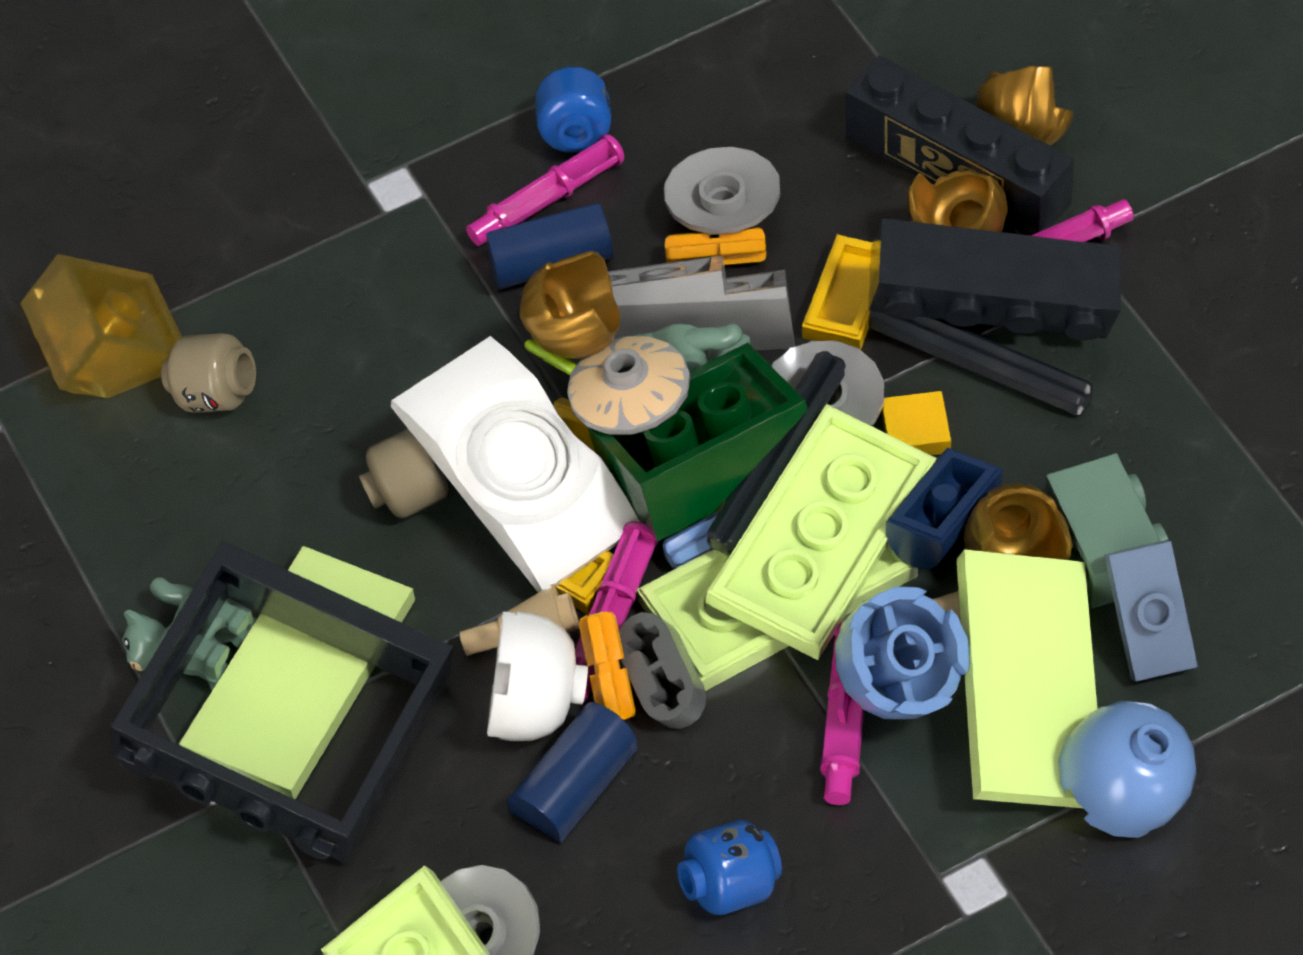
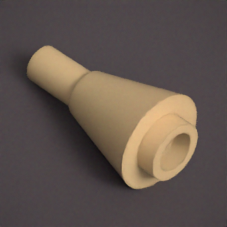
[460,584,580,656]

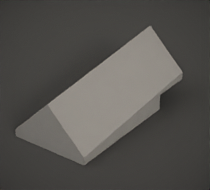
[608,255,795,351]

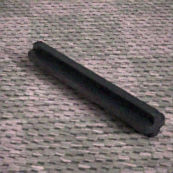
[868,311,1093,415]
[707,351,846,556]

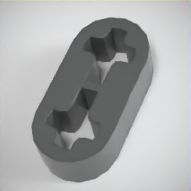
[619,612,707,729]

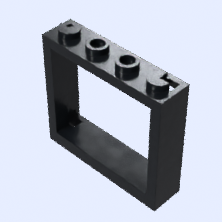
[110,540,453,864]

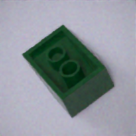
[587,342,808,541]

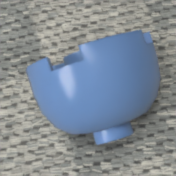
[835,587,970,720]
[1058,701,1197,838]

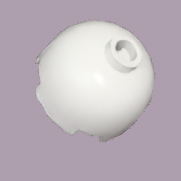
[487,611,588,741]

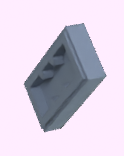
[1104,540,1198,681]

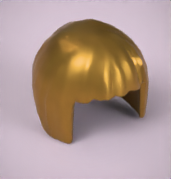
[976,66,1074,146]
[907,170,1007,232]
[520,251,621,359]
[964,483,1073,560]

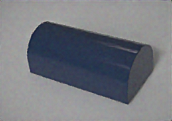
[486,203,614,289]
[886,448,1003,569]
[507,702,638,843]

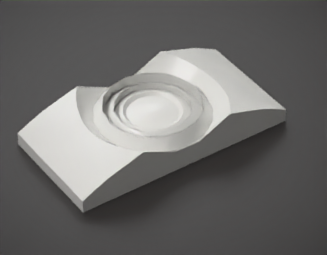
[390,336,640,593]

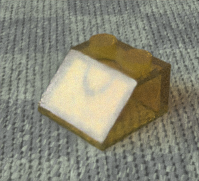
[21,254,182,398]

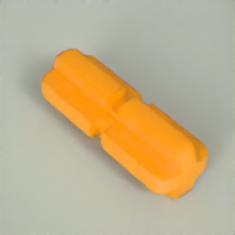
[664,227,766,266]
[579,612,636,720]

